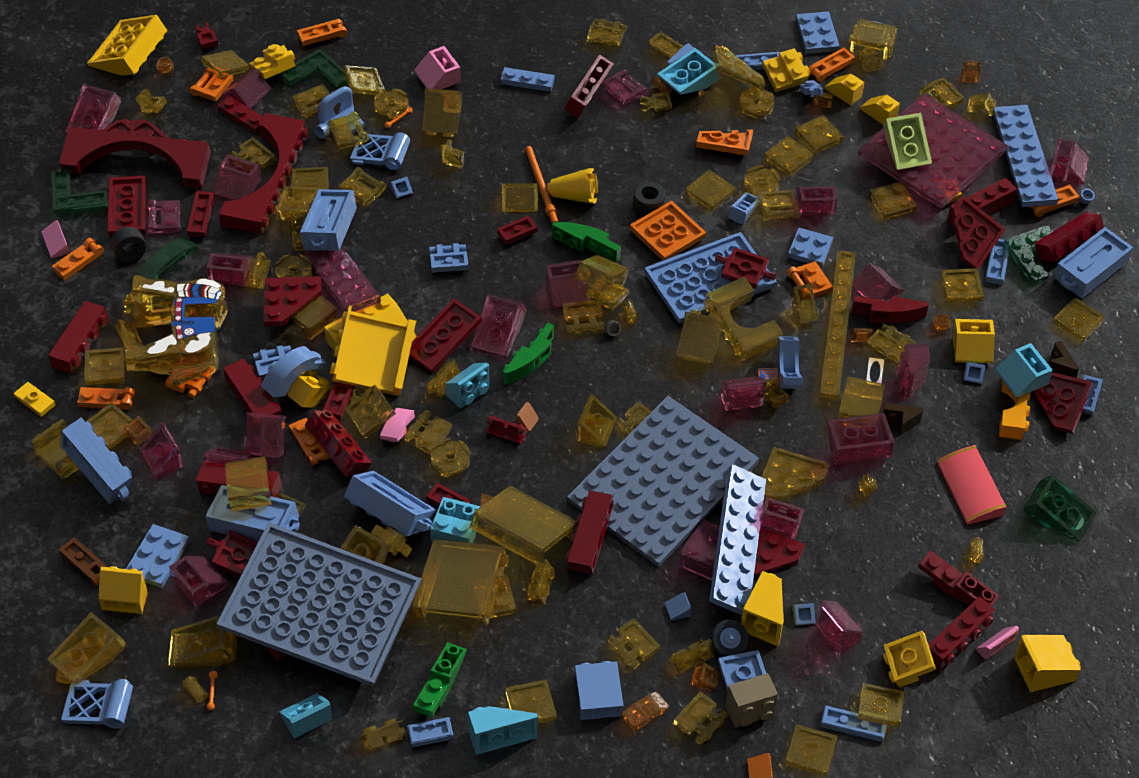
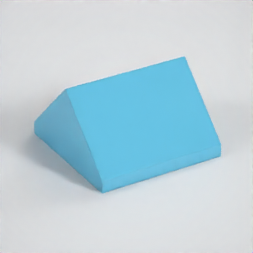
[279,693,332,738]

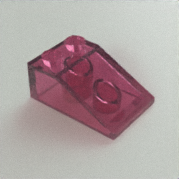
[66,84,122,133]
[472,294,527,357]
[679,520,720,580]

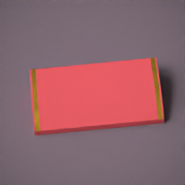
[937,445,1006,525]

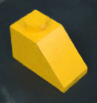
[825,74,864,106]
[860,95,900,124]

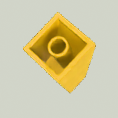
[741,571,784,646]
[1014,635,1081,692]

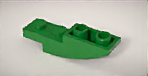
[552,222,621,263]
[502,323,554,385]
[413,642,467,717]

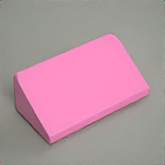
[41,220,69,259]
[976,626,1019,660]

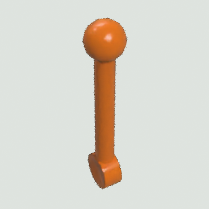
[385,107,413,128]
[206,671,218,711]

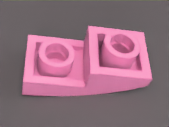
[380,408,415,442]

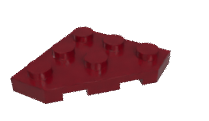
[951,196,1005,271]
[264,276,322,326]
[1033,372,1093,434]
[754,528,805,576]

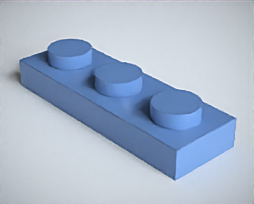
[501,67,555,92]

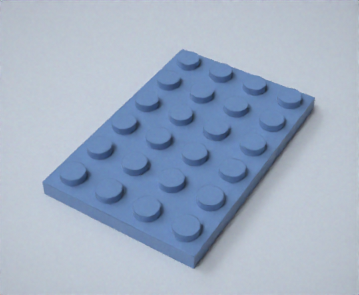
[644,232,777,324]

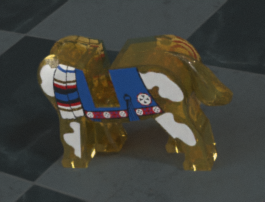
[125,275,228,387]

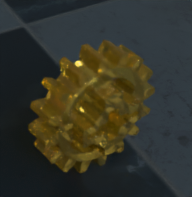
[371,525,412,557]

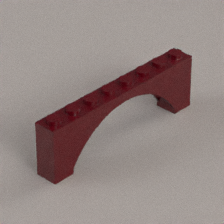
[219,113,308,234]
[59,127,211,188]

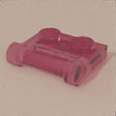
[603,69,648,105]
[147,199,181,234]

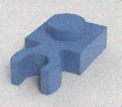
[799,80,823,97]

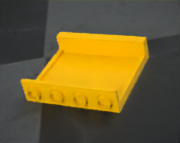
[330,306,416,396]

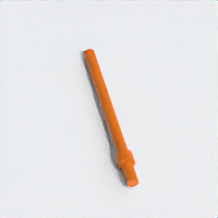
[525,146,559,224]

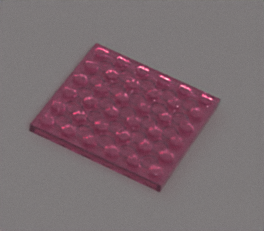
[858,93,1008,209]

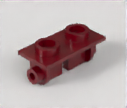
[485,415,528,444]

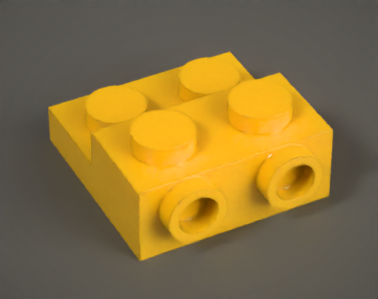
[249,44,295,79]
[762,48,810,92]
[883,631,936,688]

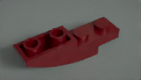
[851,295,929,323]
[918,550,999,606]

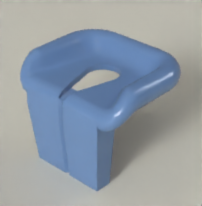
[318,86,364,138]

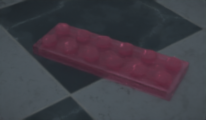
[304,245,381,312]

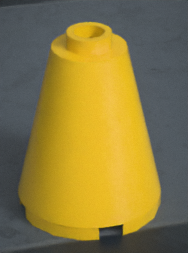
[547,168,598,204]

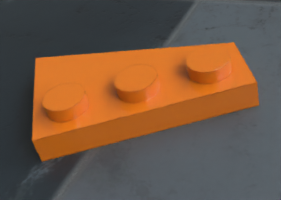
[696,130,753,156]

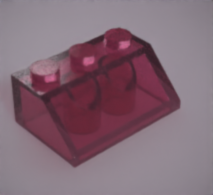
[827,413,895,465]

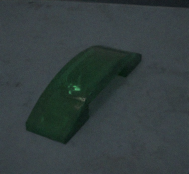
[132,237,198,291]

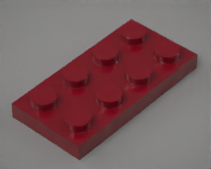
[108,176,146,236]
[409,298,483,373]

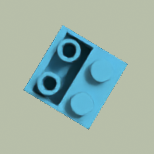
[995,343,1053,398]
[445,363,489,409]
[430,497,481,552]

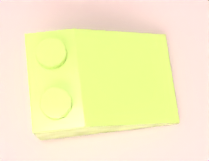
[883,113,932,170]

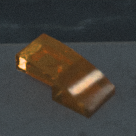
[621,691,669,730]

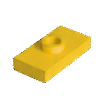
[14,382,55,417]

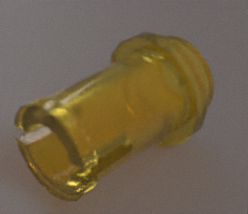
[622,300,639,324]
[968,537,984,564]
[182,676,208,703]

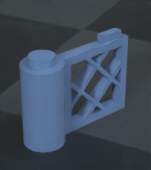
[350,133,410,170]
[61,679,133,728]

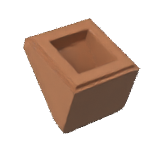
[517,402,538,432]

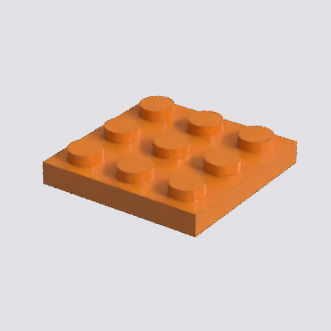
[630,200,706,261]

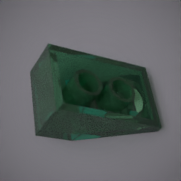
[1023,474,1097,542]

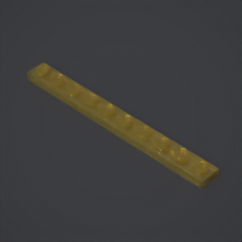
[819,250,856,400]

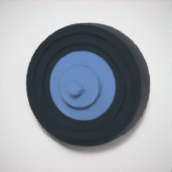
[710,620,748,657]

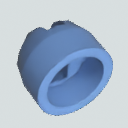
[315,123,330,139]
[1079,188,1095,204]

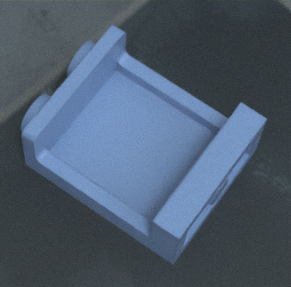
[575,661,624,720]

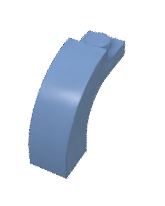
[777,336,803,389]
[261,346,326,397]

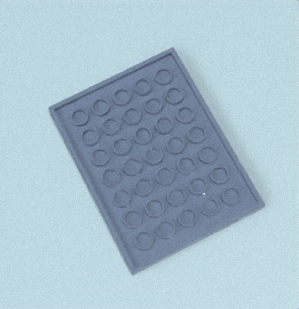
[567,396,759,567]
[216,522,421,686]

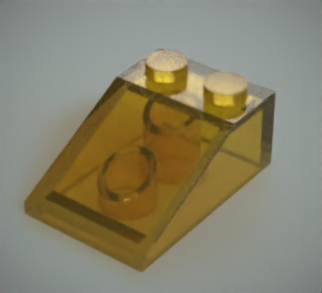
[47,612,127,685]
[168,615,238,667]

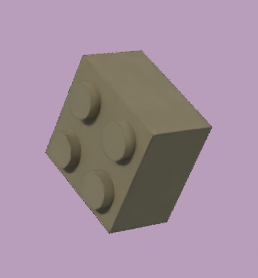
[725,673,778,727]

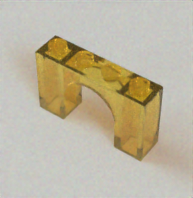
[704,276,784,361]

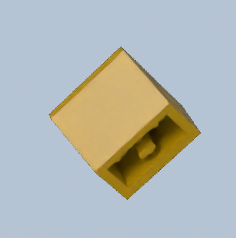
[952,319,995,363]
[287,369,333,407]
[99,566,148,614]

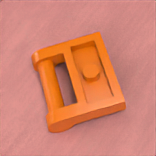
[189,67,234,102]
[786,261,833,300]

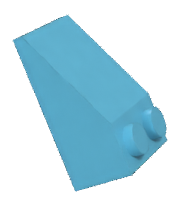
[657,48,719,95]
[468,706,538,755]

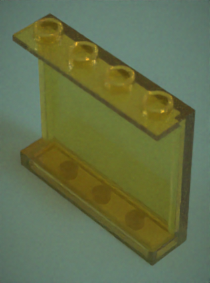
[469,486,577,565]
[412,539,509,626]

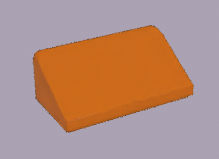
[747,753,773,778]

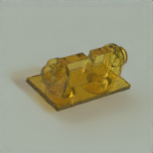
[245,252,271,289]
[426,359,461,398]
[527,559,554,604]
[670,639,714,674]
[360,718,406,750]

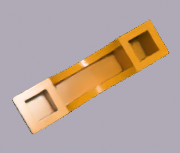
[999,380,1031,440]

